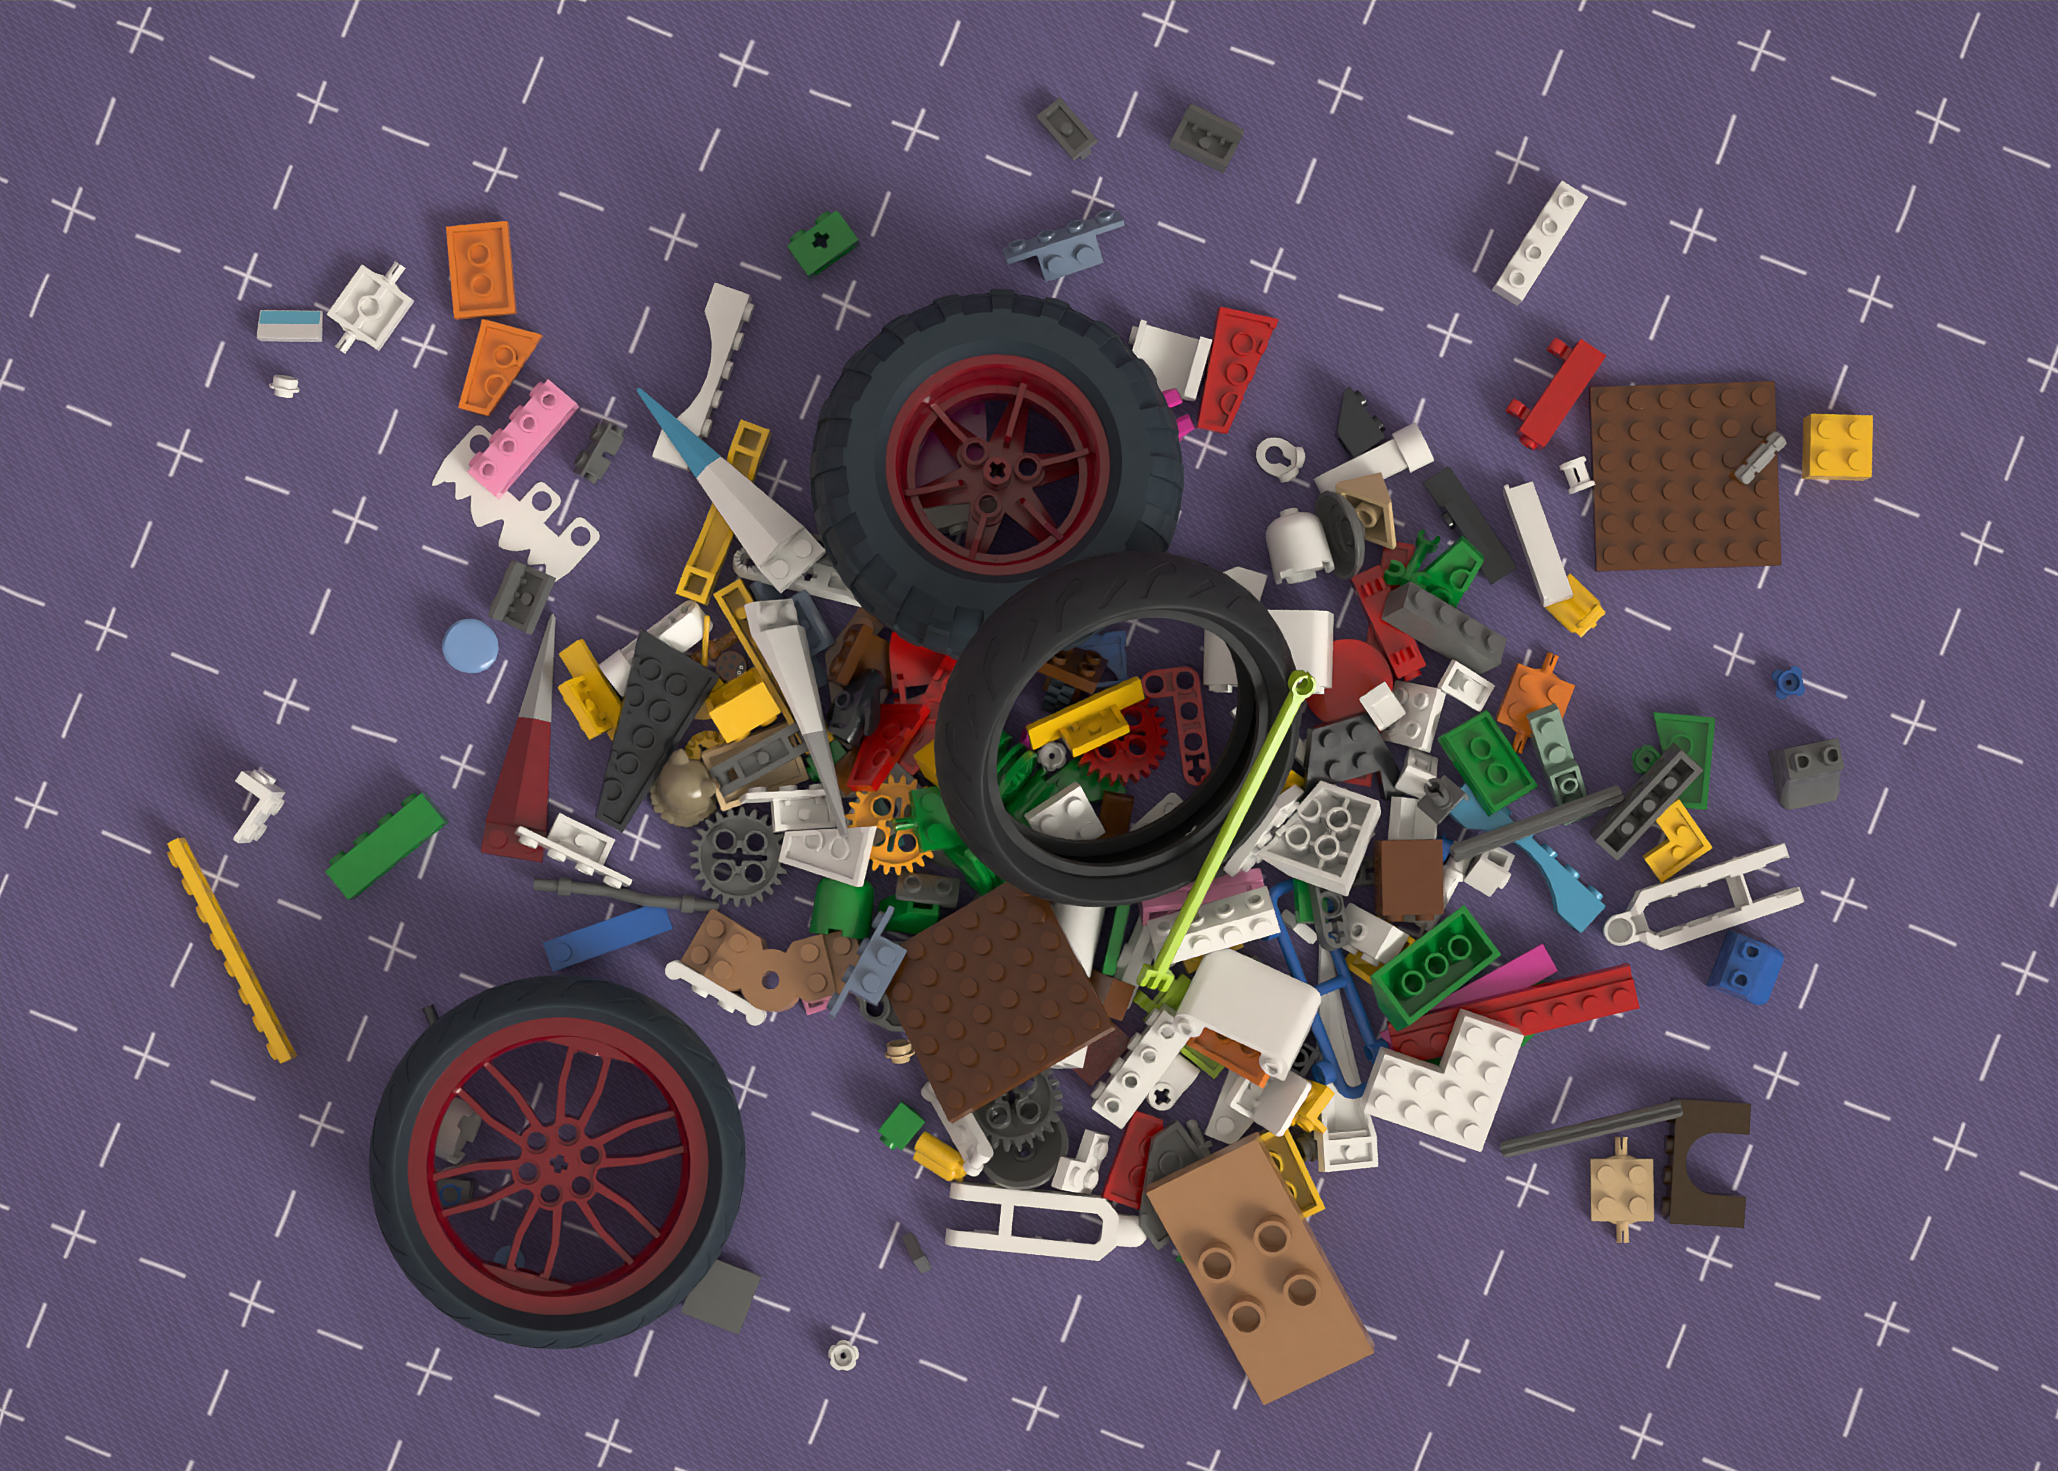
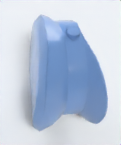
[442,619,499,673]

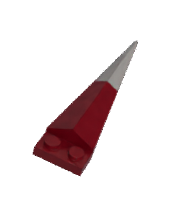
[480,614,556,863]

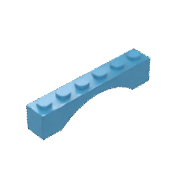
[1448,781,1606,933]

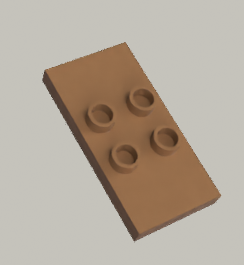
[1146,1131,1375,1405]

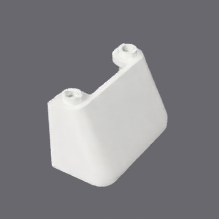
[1170,948,1321,1081]

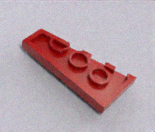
[896,655,957,777]

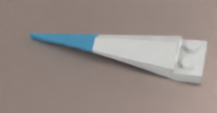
[637,388,826,593]

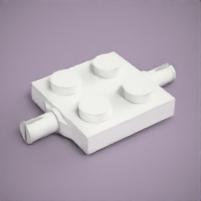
[327,261,414,354]

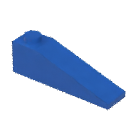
[543,906,673,972]

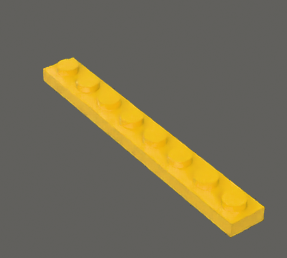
[167,838,297,1064]

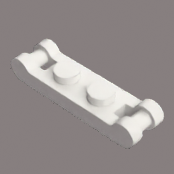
[665,960,767,1026]
[921,1082,994,1176]

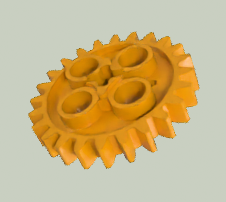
[845,774,934,875]

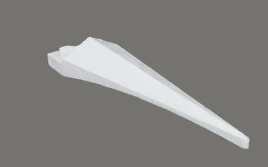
[1314,944,1378,1172]

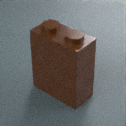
[1374,839,1444,922]

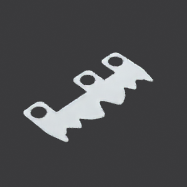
[432,426,600,582]

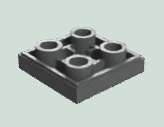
[681,1258,762,1335]

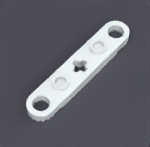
[733,547,861,607]

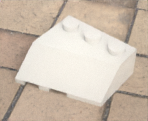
[1257,781,1381,896]

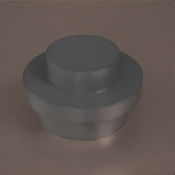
[1294,1131,1318,1162]

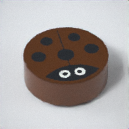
[716,651,747,682]

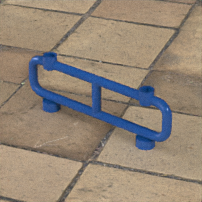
[1261,877,1389,1099]

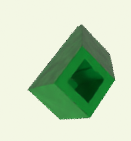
[878,894,941,934]

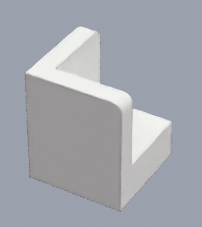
[1359,682,1406,731]

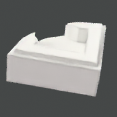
[1281,909,1317,944]

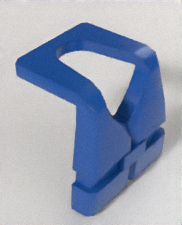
[1078,631,1128,688]

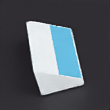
[257,310,323,342]

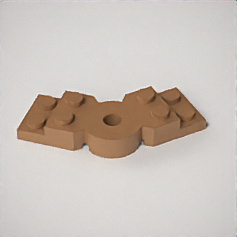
[681,909,861,1012]

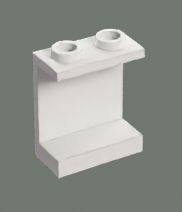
[1128,320,1212,403]

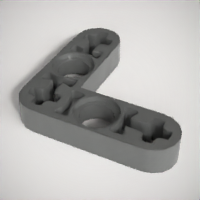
[1308,856,1375,951]

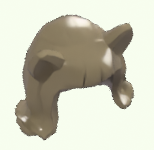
[649,748,717,828]

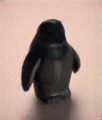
[827,668,886,748]

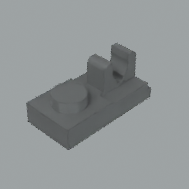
[1036,97,1098,161]

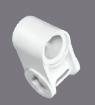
[1146,1053,1200,1111]

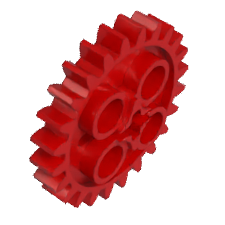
[1071,689,1169,787]

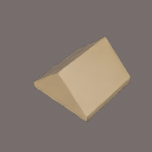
[1335,472,1396,549]

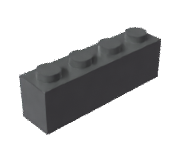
[1381,582,1506,675]

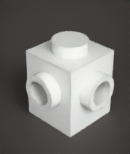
[1464,847,1515,897]

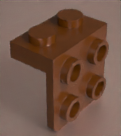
[827,624,892,704]

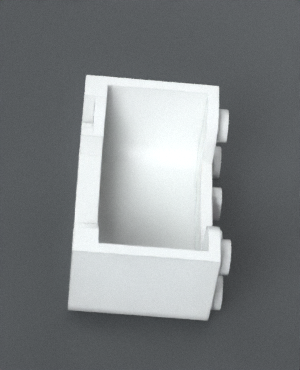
[1203,610,1334,694]

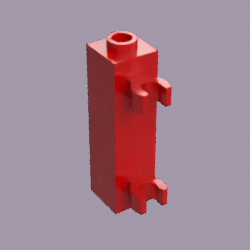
[1505,337,1606,451]
[1349,565,1426,682]

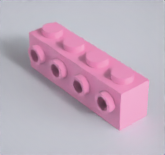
[467,379,579,499]

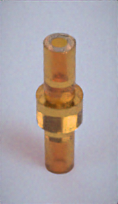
[689,630,740,663]

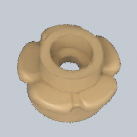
[885,1039,915,1064]

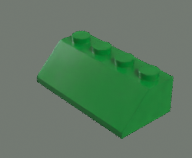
[1370,905,1501,1032]

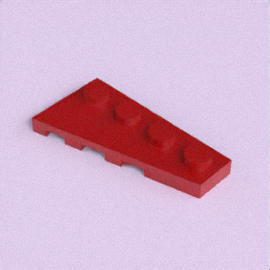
[1195,307,1279,434]

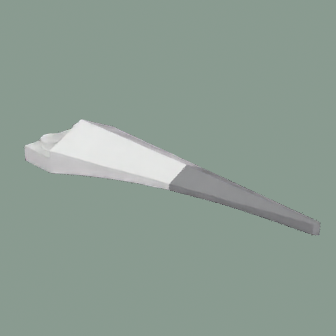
[744,599,849,838]

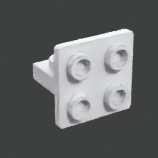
[1381,680,1446,753]

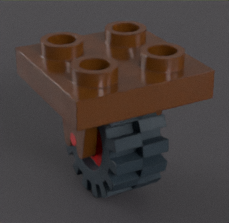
[1038,647,1109,714]

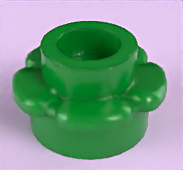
[1631,745,1661,774]

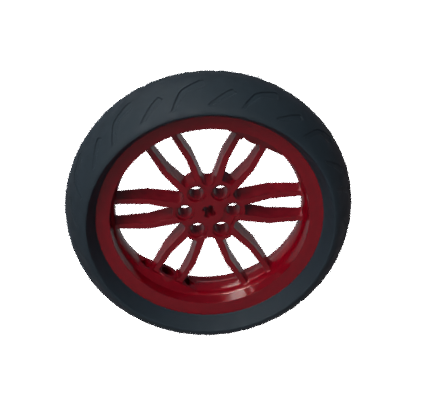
[369,975,746,1350]

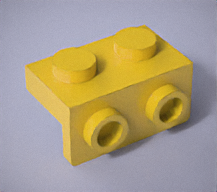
[1290,1078,1335,1134]

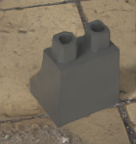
[1768,738,1844,810]

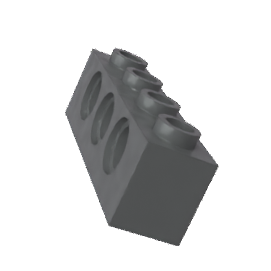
[1589,742,1703,861]

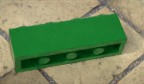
[325,792,449,900]

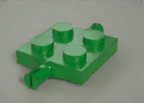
[892,786,966,853]

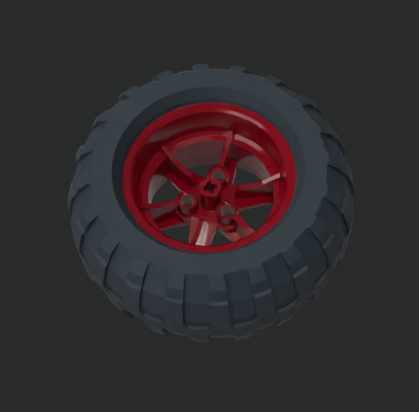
[809,289,1184,660]

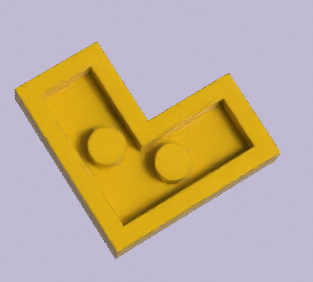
[1642,798,1713,883]

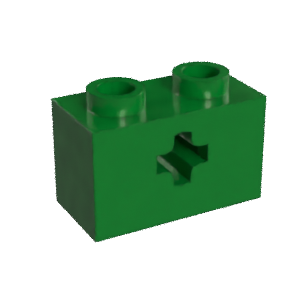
[787,210,860,280]

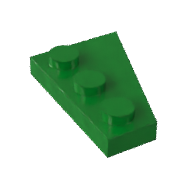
[1422,536,1484,609]
[1653,712,1715,810]

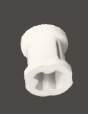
[1559,456,1596,495]

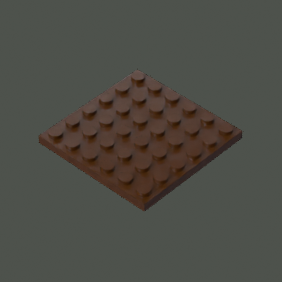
[1589,381,1782,572]
[885,882,1116,1124]

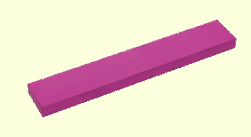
[1380,943,1558,1050]

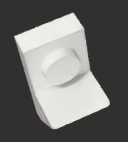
[1437,659,1495,712]
[1395,747,1438,799]

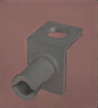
[1417,775,1470,824]

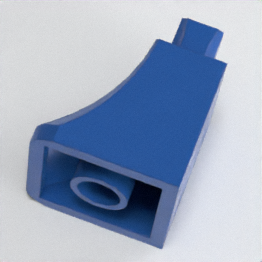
[1706,929,1784,1005]

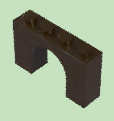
[1660,1097,1751,1228]

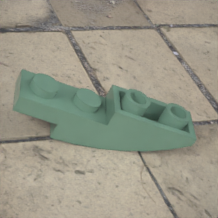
[1526,703,1593,826]

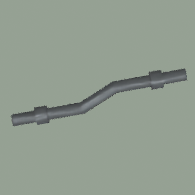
[533,877,719,914]

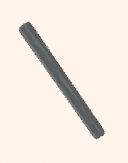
[1449,785,1624,862]
[1500,1100,1683,1158]

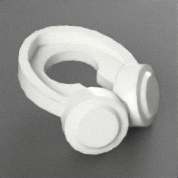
[1256,438,1305,483]

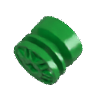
[996,730,1038,806]

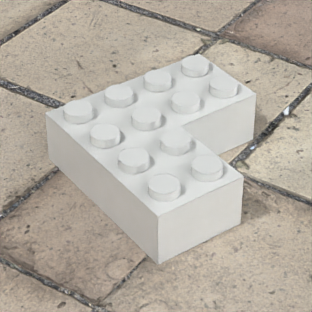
[1360,1009,1524,1152]

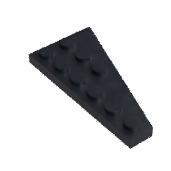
[595,627,720,833]

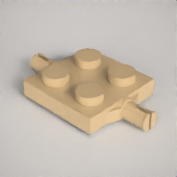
[1590,1136,1654,1243]

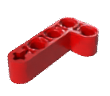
[1141,666,1211,787]

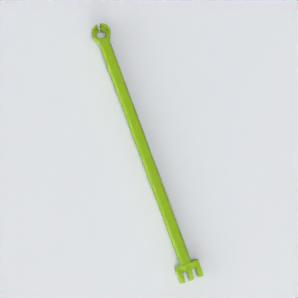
[1136,670,1317,992]

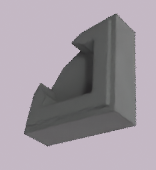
[902,1232,931,1274]

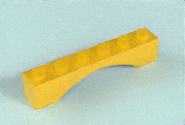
[676,419,772,606]

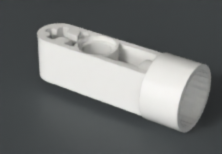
[1314,422,1434,493]
[598,600,713,697]

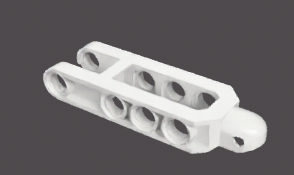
[1603,843,1804,950]
[945,1181,1147,1261]

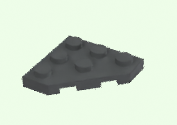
[1138,1119,1204,1251]

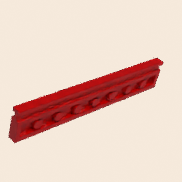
[1386,963,1640,1061]

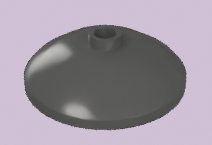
[982,1102,1069,1190]

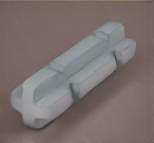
[1734,431,1786,485]

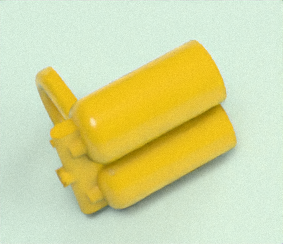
[1540,573,1605,637]
[913,1131,967,1183]

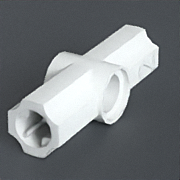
[1114,915,1154,1009]

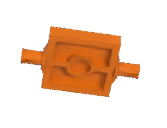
[1495,652,1575,754]

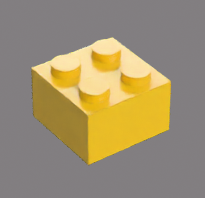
[1802,414,1873,481]
[705,666,781,744]

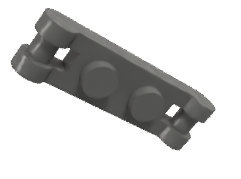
[708,722,809,797]

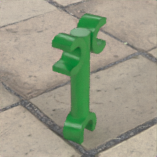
[1383,529,1440,590]

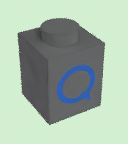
[436,1176,475,1212]

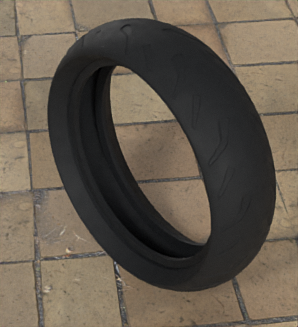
[934,551,1302,907]

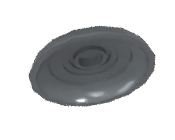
[1314,490,1366,581]

